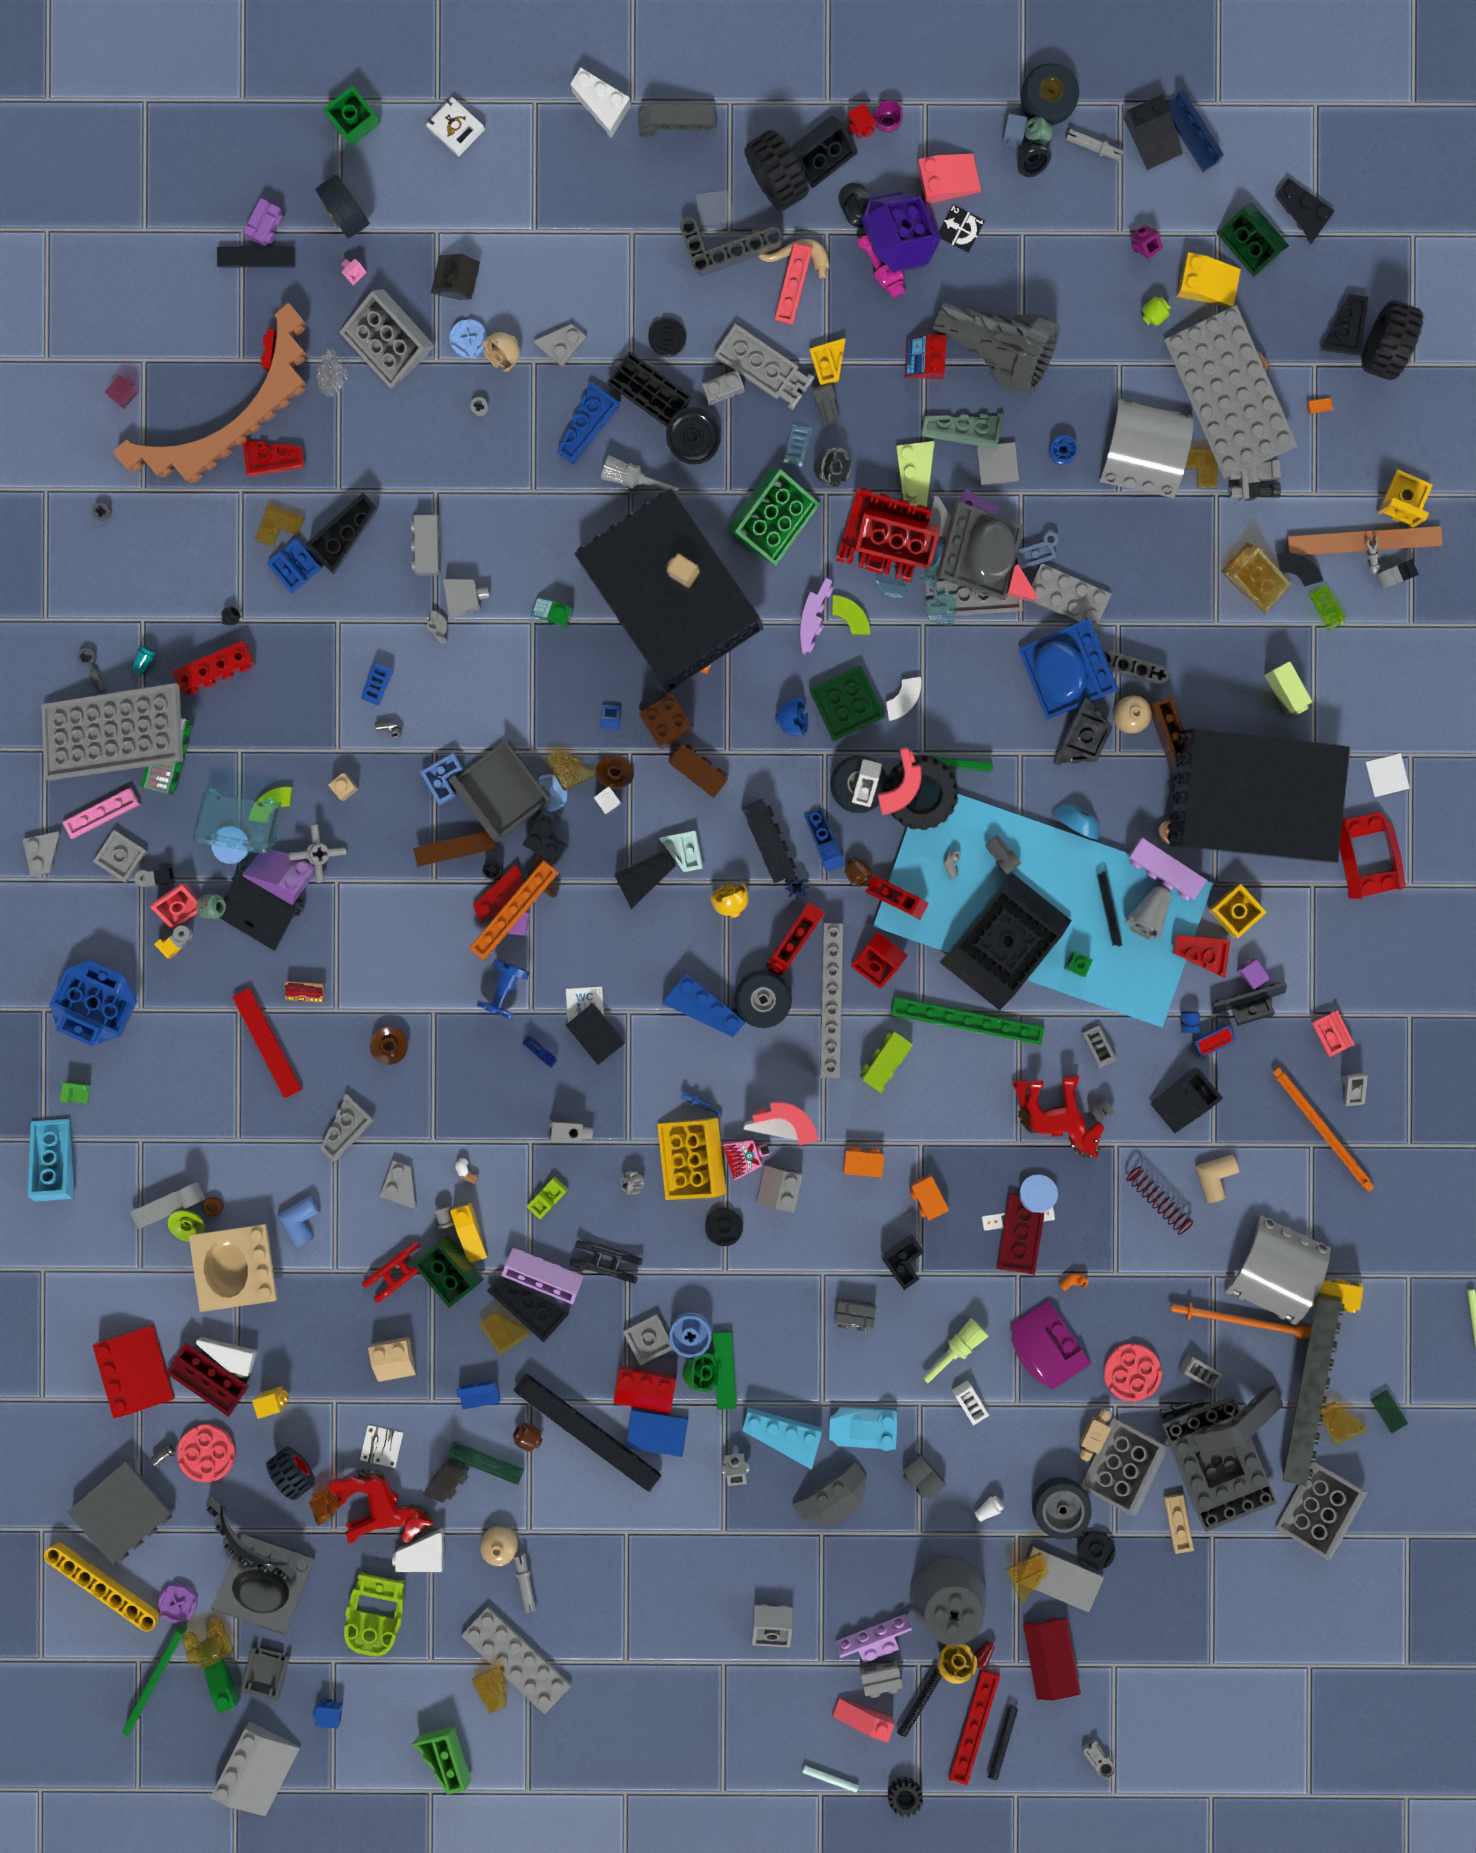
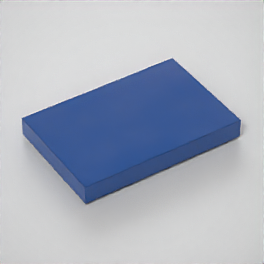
[626,1409,688,1457]

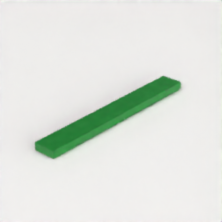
[891,996,1045,1045]

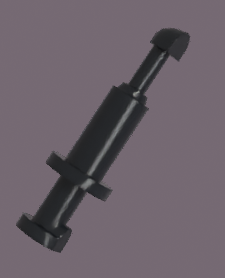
[1159,1399,1205,1419]

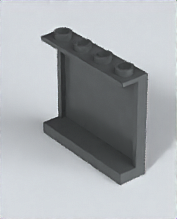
[448,738,551,842]
[67,1457,175,1564]

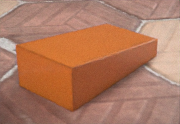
[1307,398,1333,415]

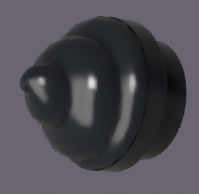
[221,606,241,625]

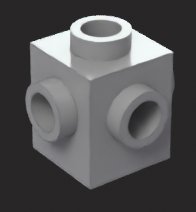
[722,1453,750,1486]

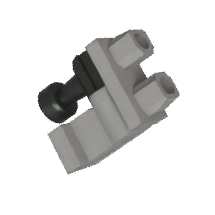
[1228,460,1281,502]

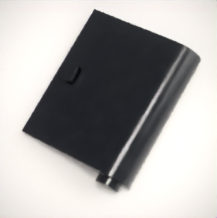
[220,866,305,951]

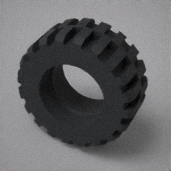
[744,130,809,210]
[1361,300,1424,380]
[884,754,959,830]

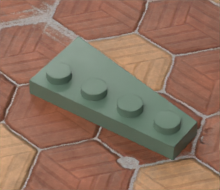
[922,413,1004,449]

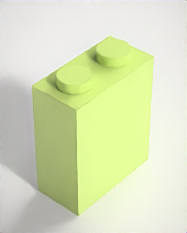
[1264,662,1312,716]

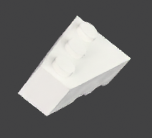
[571,68,631,138]

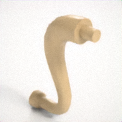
[752,229,830,278]

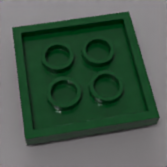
[809,665,885,742]

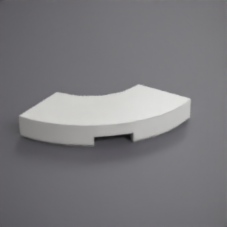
[886,677,921,721]

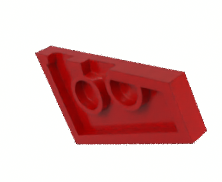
[242,439,305,477]
[473,864,525,923]
[1172,934,1231,978]

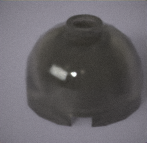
[813,447,852,486]

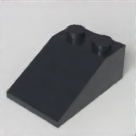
[1123,94,1183,170]

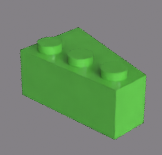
[413,1726,471,1795]

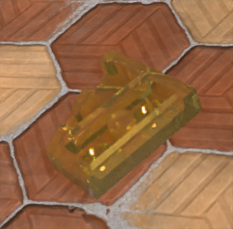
[545,749,596,791]
[479,1312,531,1355]
[1320,1402,1368,1446]
[1006,1552,1049,1604]
[472,1665,508,1714]

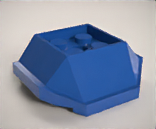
[49,960,137,1046]

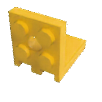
[1377,469,1433,528]

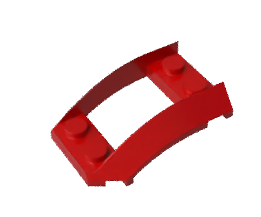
[1339,811,1406,899]

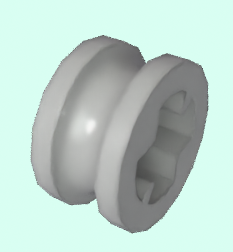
[470,397,488,416]

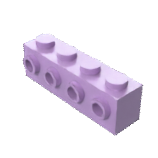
[1127,838,1207,901]
[502,1248,584,1304]

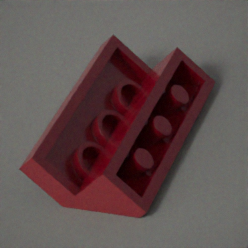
[166,1342,249,1417]
[1023,1617,1081,1701]

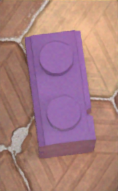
[243,198,284,246]

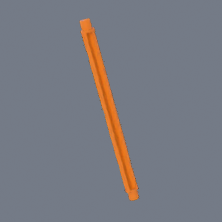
[1272,1067,1374,1192]

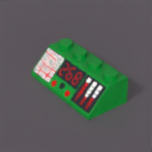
[140,718,193,795]

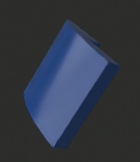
[267,538,323,593]

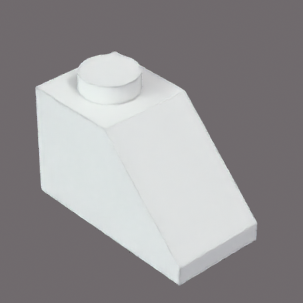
[852,759,882,807]

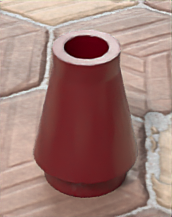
[973,1640,995,1671]

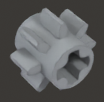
[620,1171,644,1195]

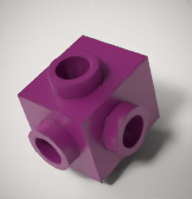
[1130,224,1163,259]

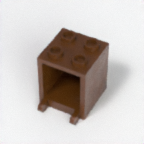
[639,692,693,750]

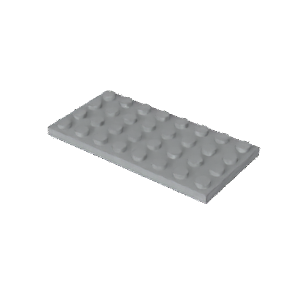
[1164,305,1297,480]
[41,683,183,781]

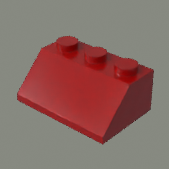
[613,1365,677,1414]

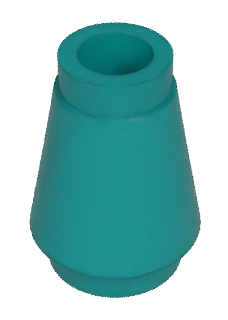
[131,645,156,675]

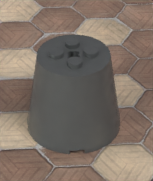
[910,1557,986,1646]

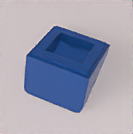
[601,704,622,729]

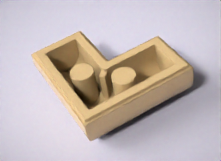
[1195,1154,1239,1203]

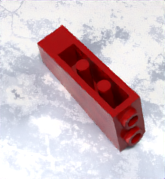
[766,902,825,976]

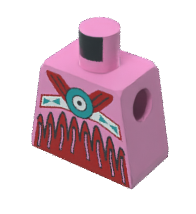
[723,1139,770,1180]

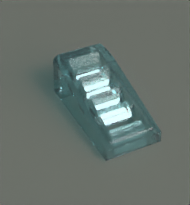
[784,424,812,466]

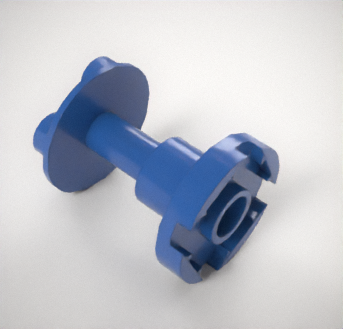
[477,959,530,1019]

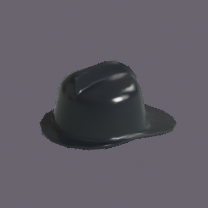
[838,183,870,228]

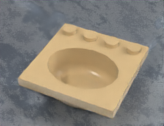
[189,1224,278,1312]

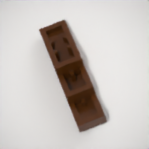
[413,831,496,867]

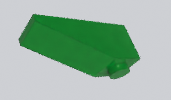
[200,1646,241,1714]

